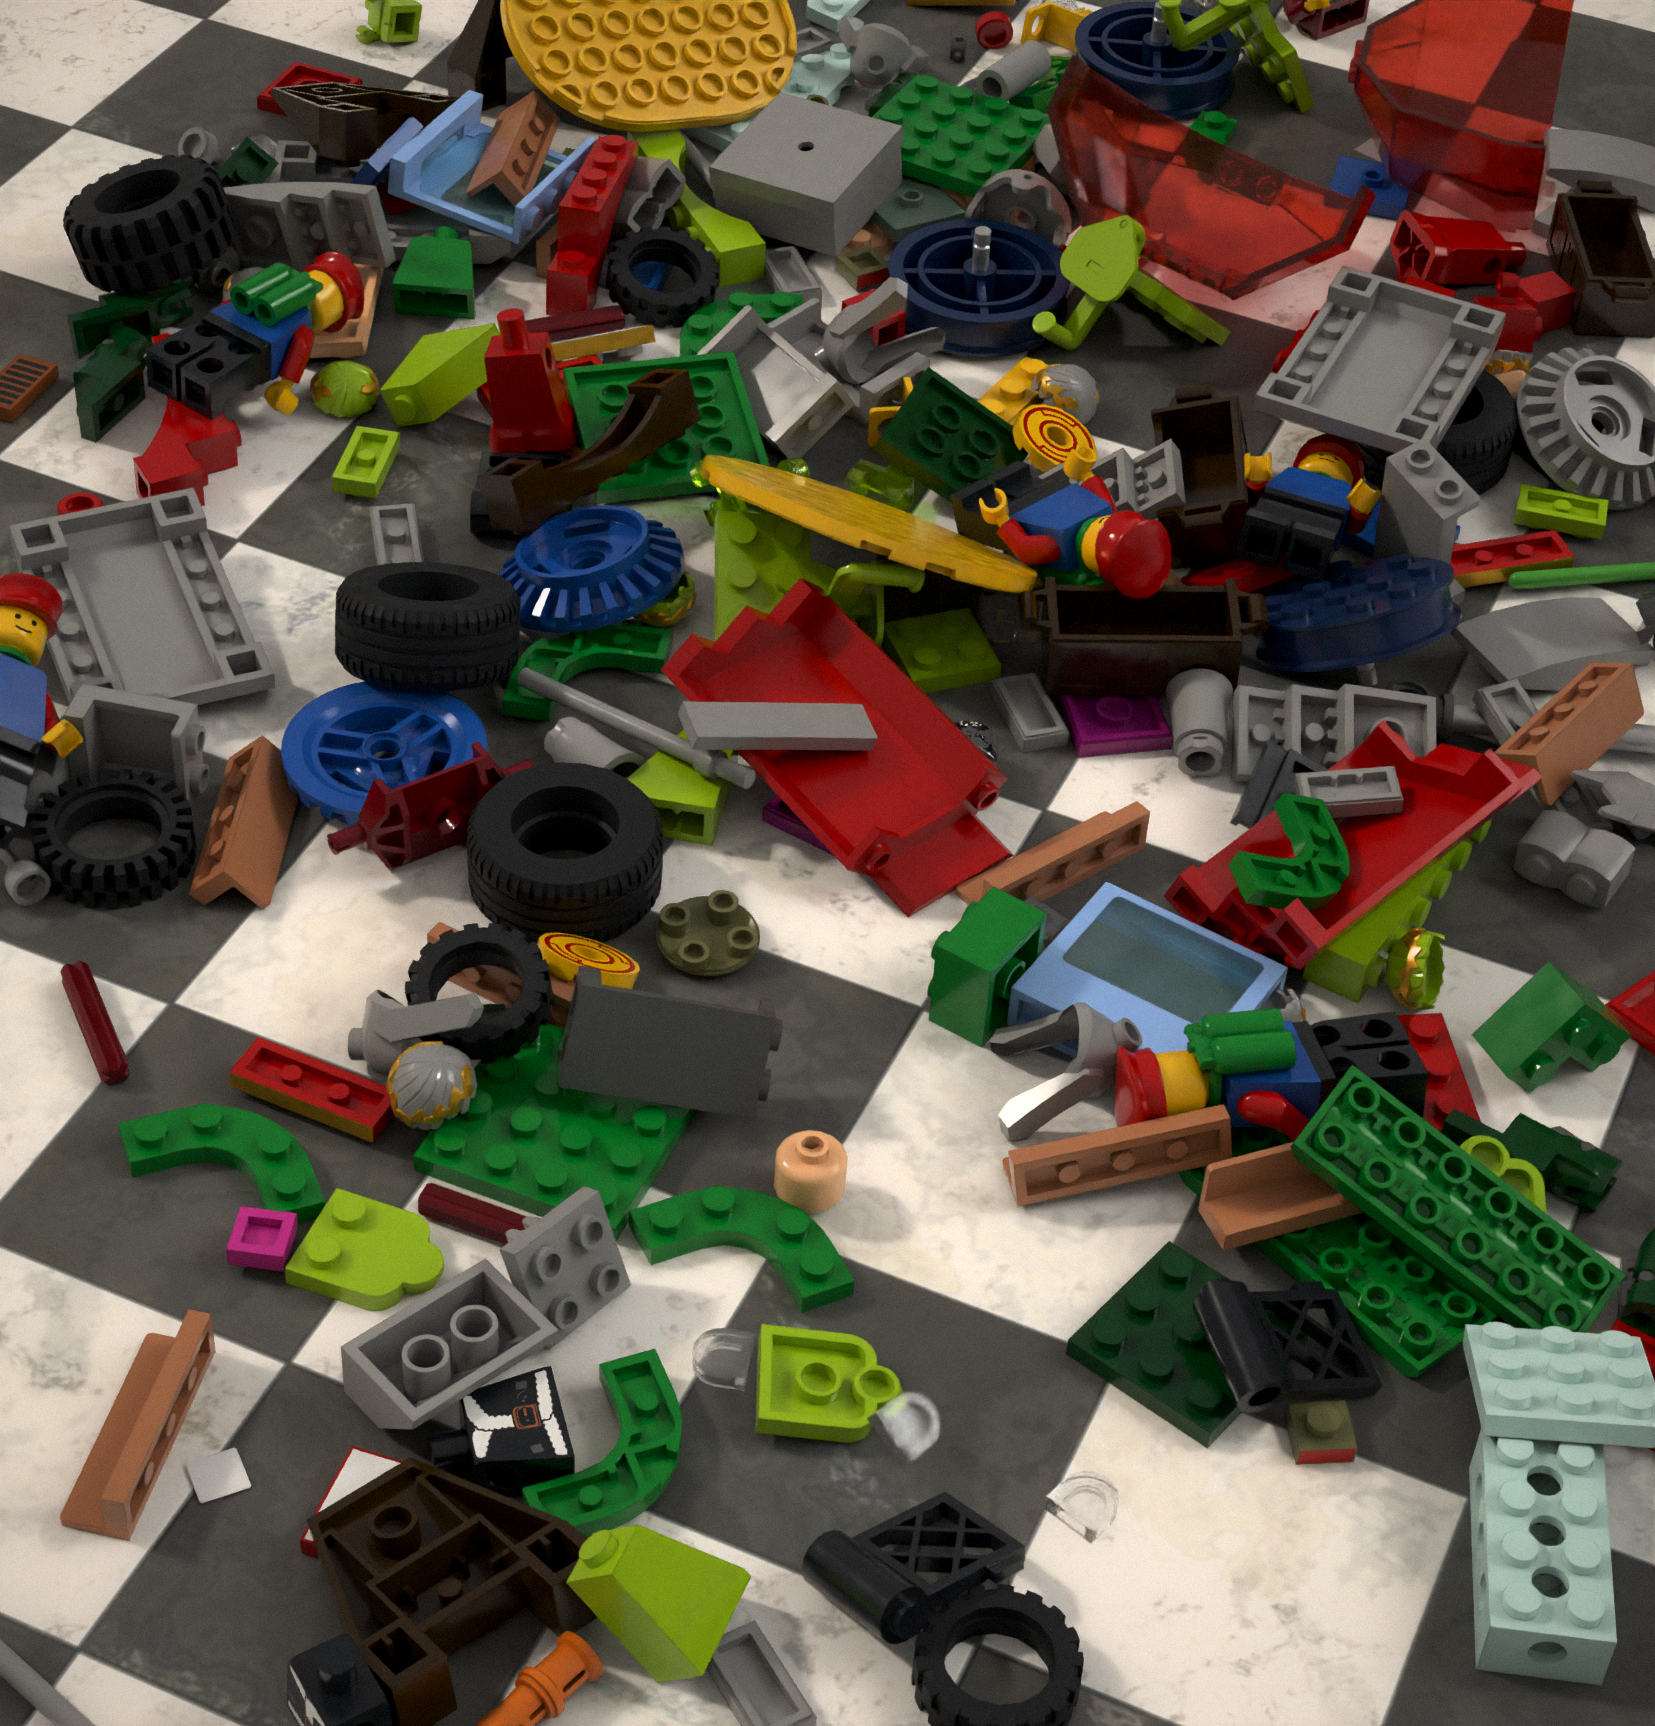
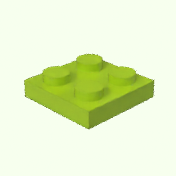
[882,608,1002,693]

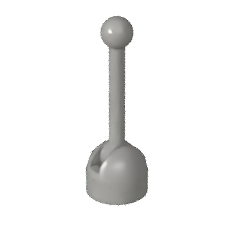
[0,848,51,906]

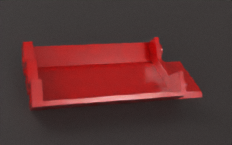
[661,578,1014,917]
[1164,720,1543,970]

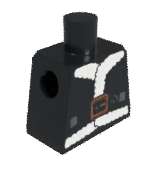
[428,1366,575,1497]
[286,1634,393,1726]

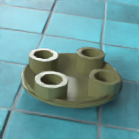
[656,890,760,976]

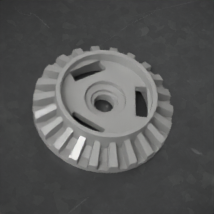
[1517,348,1655,510]

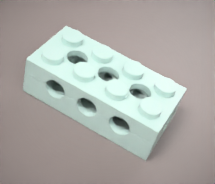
[1469,1428,1617,1685]

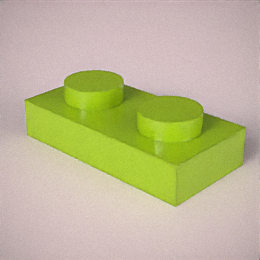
[332,426,400,498]
[1513,484,1609,540]

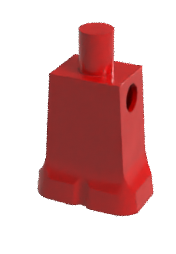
[1390,210,1526,284]
[484,308,578,453]

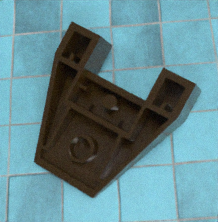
[447,0,514,112]
[271,82,459,167]
[307,1458,598,1726]

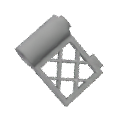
[961,40,1051,101]

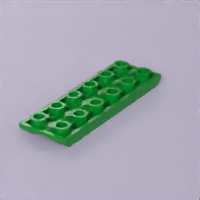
[1290,1065,1626,1333]
[1179,1127,1497,1377]

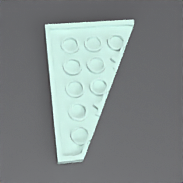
[681,43,856,152]

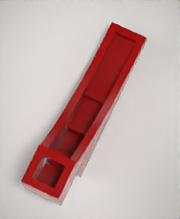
[546,135,639,316]
[133,333,242,506]

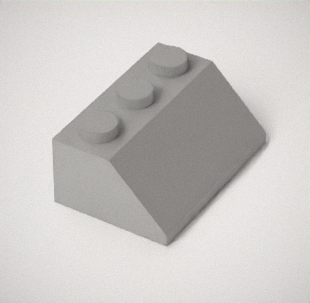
[341,1258,558,1429]

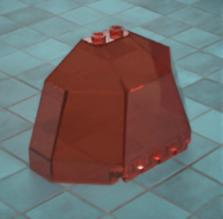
[1348,0,1574,233]
[1047,55,1376,300]

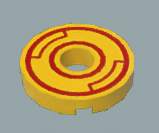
[1012,404,1097,472]
[537,932,640,989]

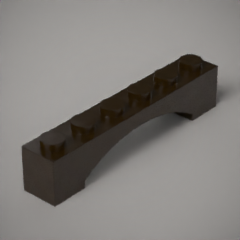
[478,369,701,535]

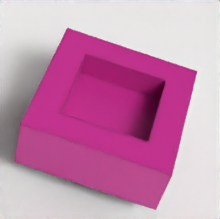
[226,1206,298,1272]

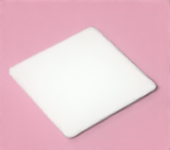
[185,1448,251,1503]

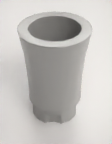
[1166,669,1233,777]
[544,717,646,778]

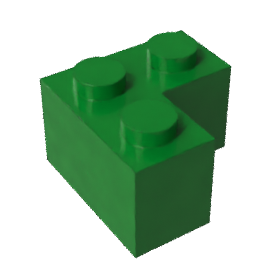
[1472,962,1631,1093]

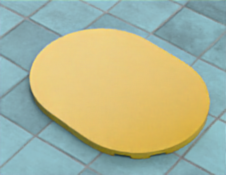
[500,0,797,132]
[700,455,1038,593]

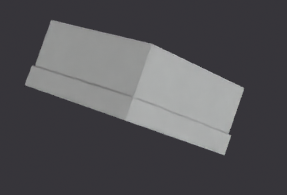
[709,92,903,257]

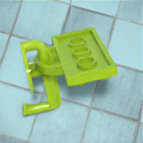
[1159,0,1315,113]
[1032,215,1231,351]
[714,510,925,648]

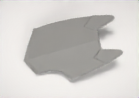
[1570,769,1655,840]

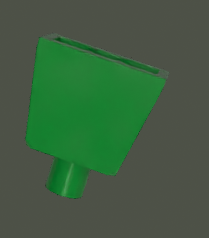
[393,226,476,319]

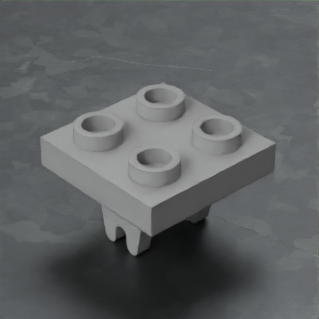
[499,1186,631,1350]

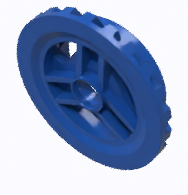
[497,505,685,633]
[281,681,487,826]

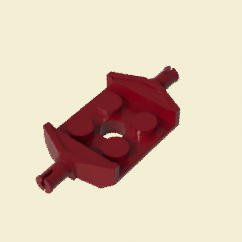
[327,742,536,871]

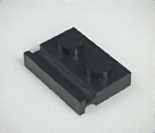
[1230,738,1328,829]

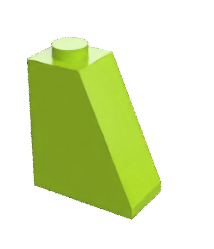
[380,323,500,427]
[626,730,738,846]
[566,1524,751,1683]

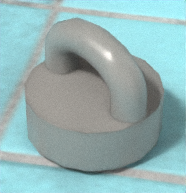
[178,126,223,164]

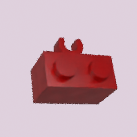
[1473,272,1542,353]

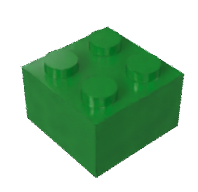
[927,886,1047,1048]

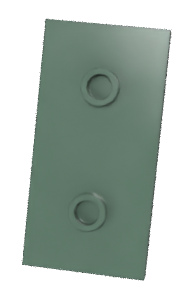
[870,174,965,243]

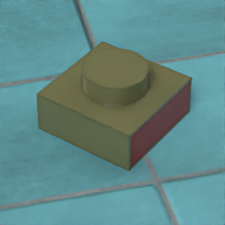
[835,246,889,290]
[1285,1400,1358,1465]

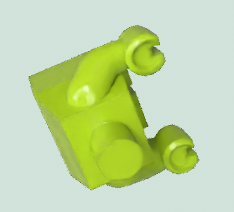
[356,0,422,44]

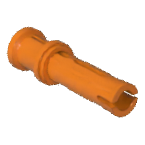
[475,1631,603,1726]

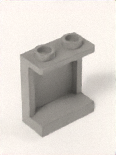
[63,683,210,806]

